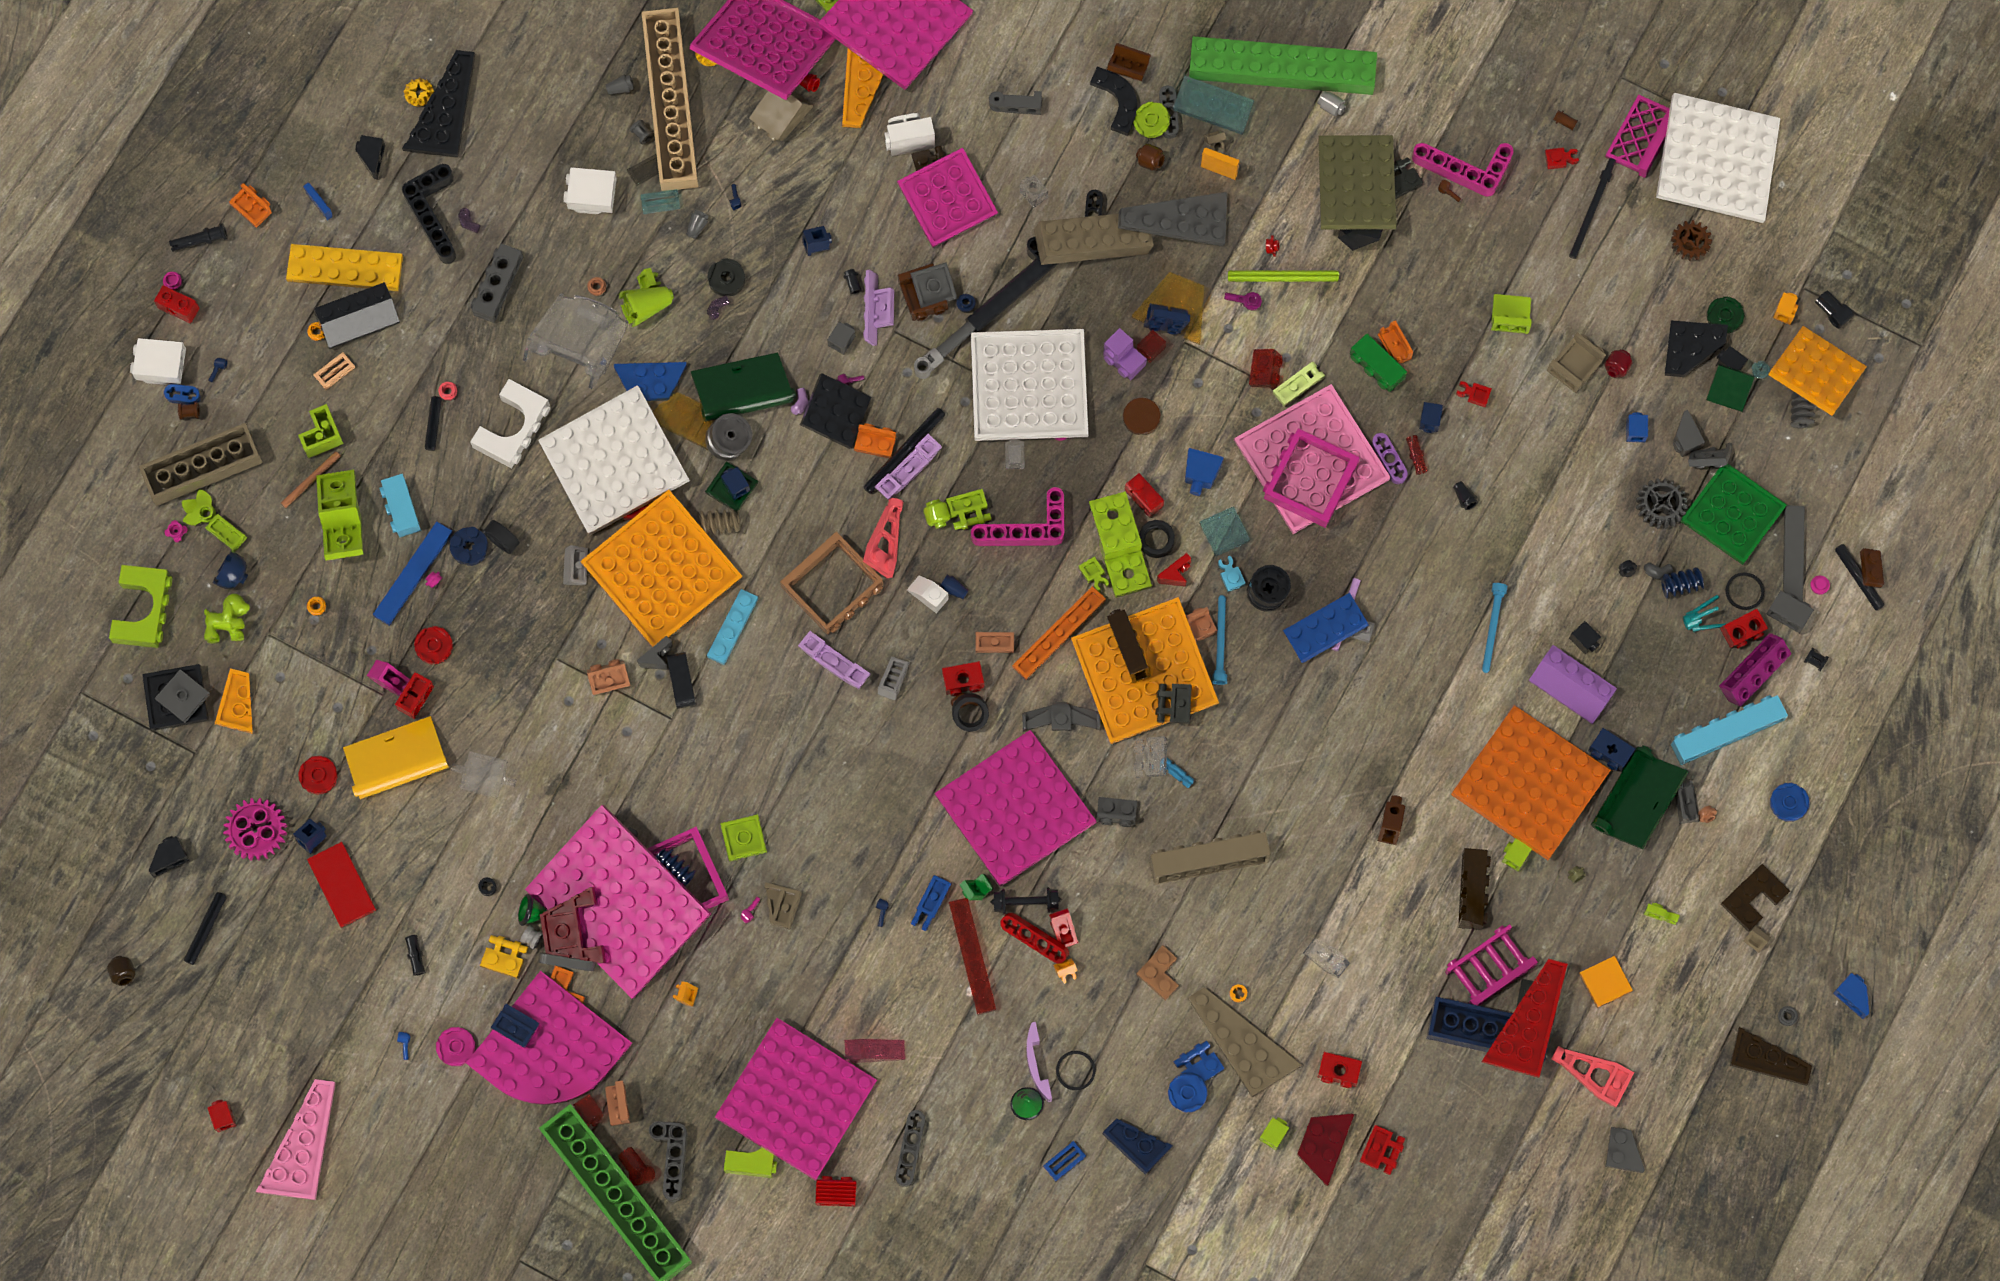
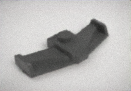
[1022,702,1100,732]

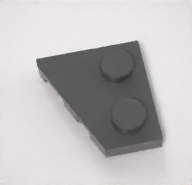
[1605,1127,1645,1173]

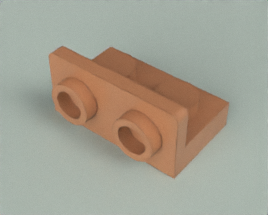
[1186,607,1217,642]
[587,659,630,695]
[605,1080,630,1126]

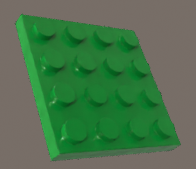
[1680,464,1787,565]

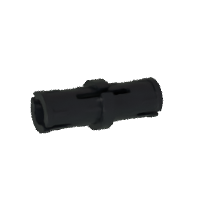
[405,935,426,976]

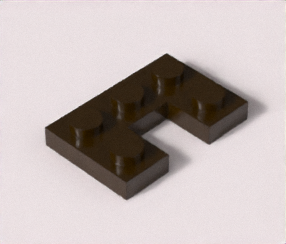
[1721,864,1790,932]

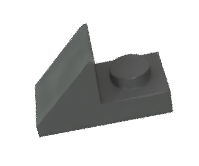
[637,636,673,670]

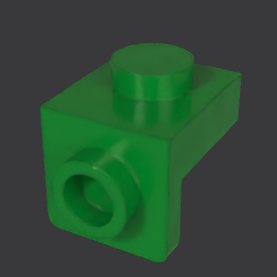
[959,874,994,900]

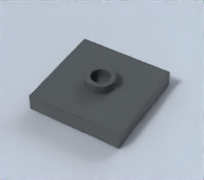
[910,262,957,308]
[155,670,210,723]

